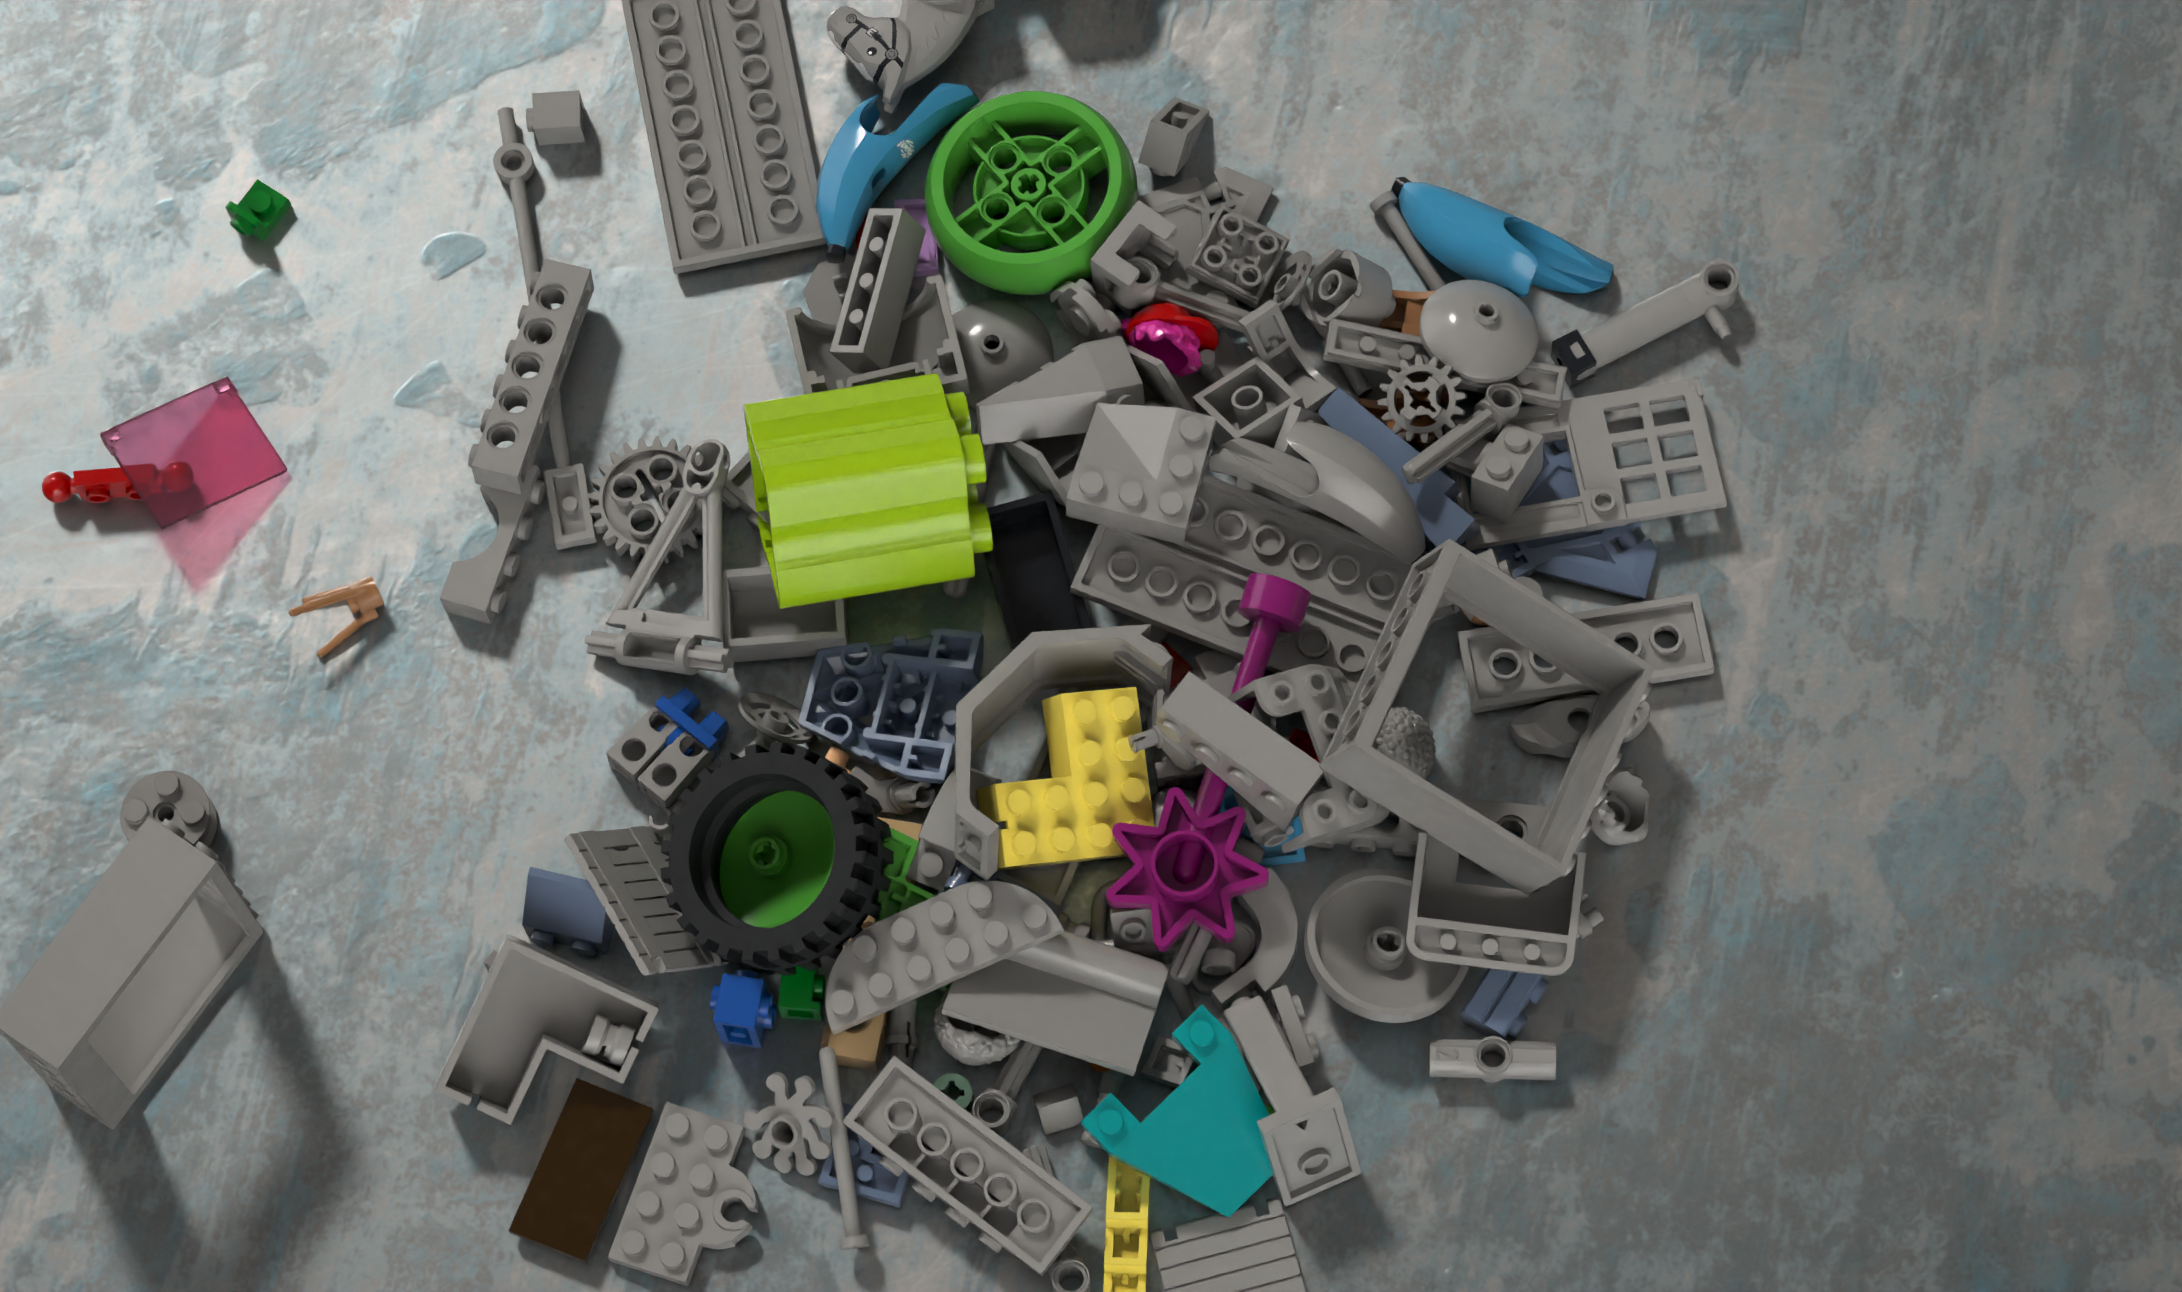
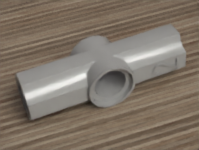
[1429,1036,1556,1083]

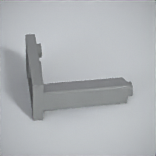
[1223,996,1362,1207]

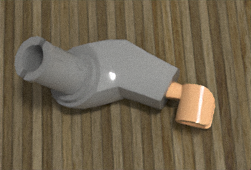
[825,747,935,815]

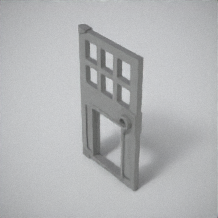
[1443,377,1727,550]

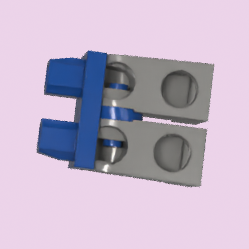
[606,687,729,812]

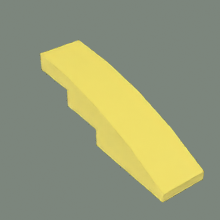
[1103,1156,1151,1292]

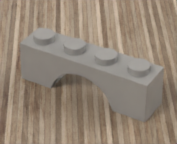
[440,464,546,624]

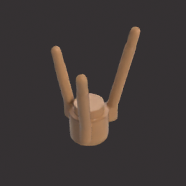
[289,575,384,658]

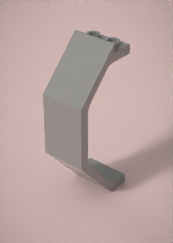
[955,624,1173,881]

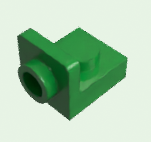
[225,179,291,241]

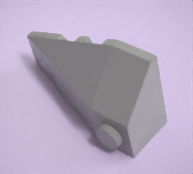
[976,336,1145,445]

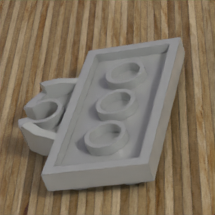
[607,1102,759,1286]

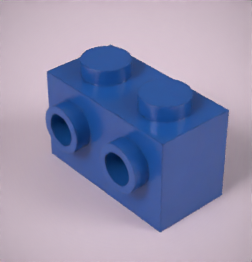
[710,970,777,1049]

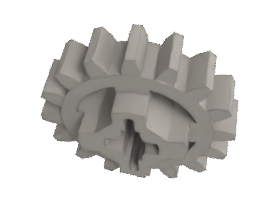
[1378,355,1467,444]

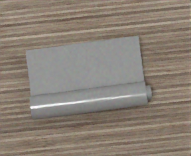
[941,931,1171,1077]

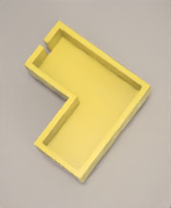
[976,687,1155,871]

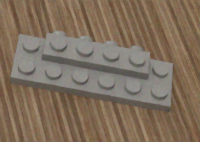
[842,1056,1094,1277]

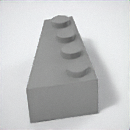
[1155,671,1324,833]

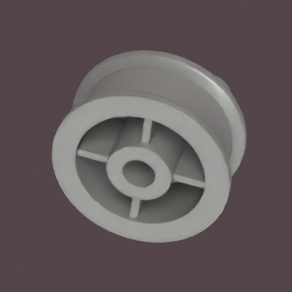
[120,771,218,848]

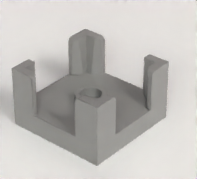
[1090,200,1179,317]

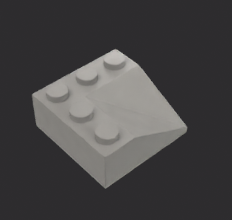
[1066,403,1216,546]

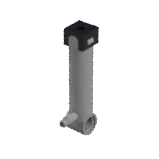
[1550,259,1740,389]

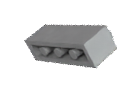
[830,208,926,373]

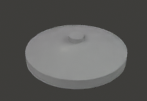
[1304,868,1468,1023]

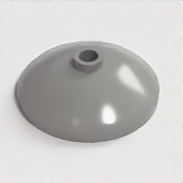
[1419,280,1539,383]
[952,299,1053,410]

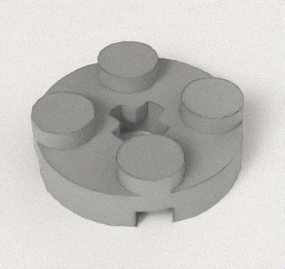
[1050,279,1122,344]

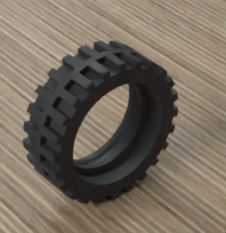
[660,742,894,976]

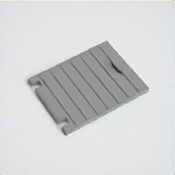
[564,826,730,976]
[1149,1196,1306,1292]

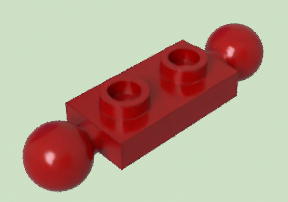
[42,462,194,503]

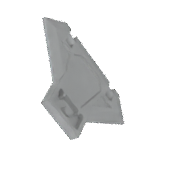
[1083,167,1274,330]

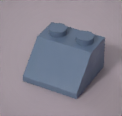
[522,867,615,957]

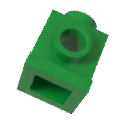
[778,966,825,1021]

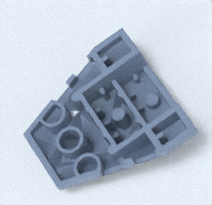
[798,628,984,784]

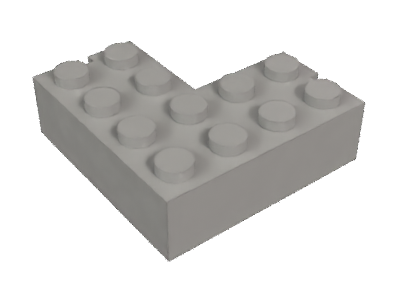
[434,933,659,1125]

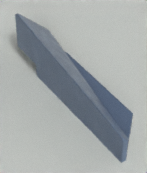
[1318,387,1480,547]

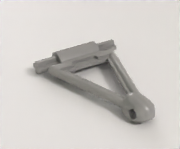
[585,439,734,675]

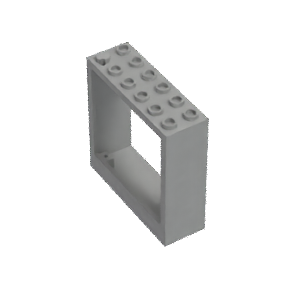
[1319,538,1655,894]
[0,816,264,1130]

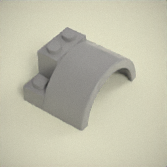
[786,275,970,394]

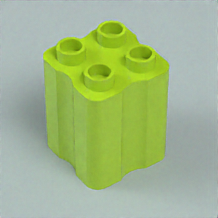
[743,373,993,609]

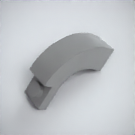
[1238,299,1337,427]
[906,767,1002,892]
[1211,866,1298,1014]

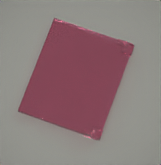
[100,376,288,530]

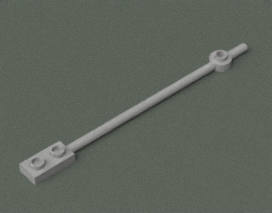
[493,107,597,550]

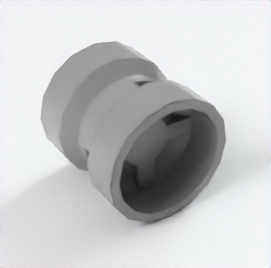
[581,1013,635,1067]

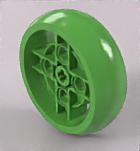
[925,91,1137,295]

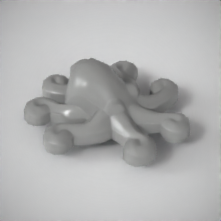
[743,1072,835,1176]

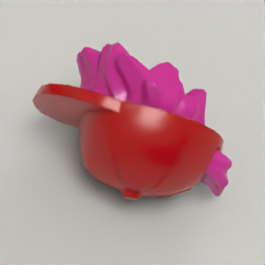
[1121,303,1219,377]

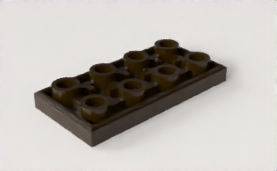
[508,1078,654,1264]

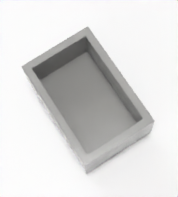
[723,567,849,662]

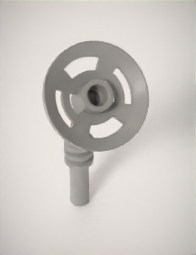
[1255,250,1373,398]
[668,692,814,816]

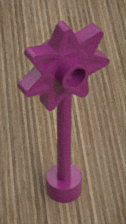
[1106,573,1312,952]

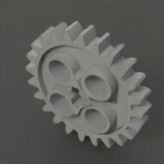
[588,436,703,563]

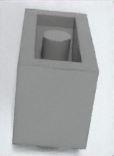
[1138,97,1210,176]

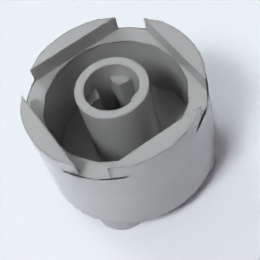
[1301,248,1396,329]

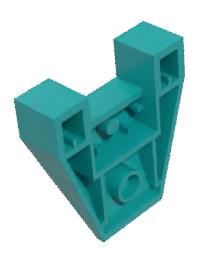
[1080,1004,1272,1218]

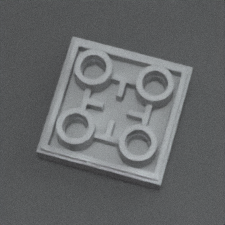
[1184,203,1290,309]

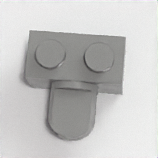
[1445,423,1544,523]

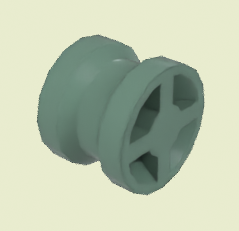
[933,1073,975,1113]

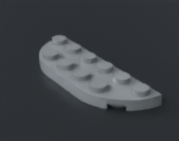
[825,880,1065,1035]

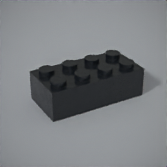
[983,491,1092,652]

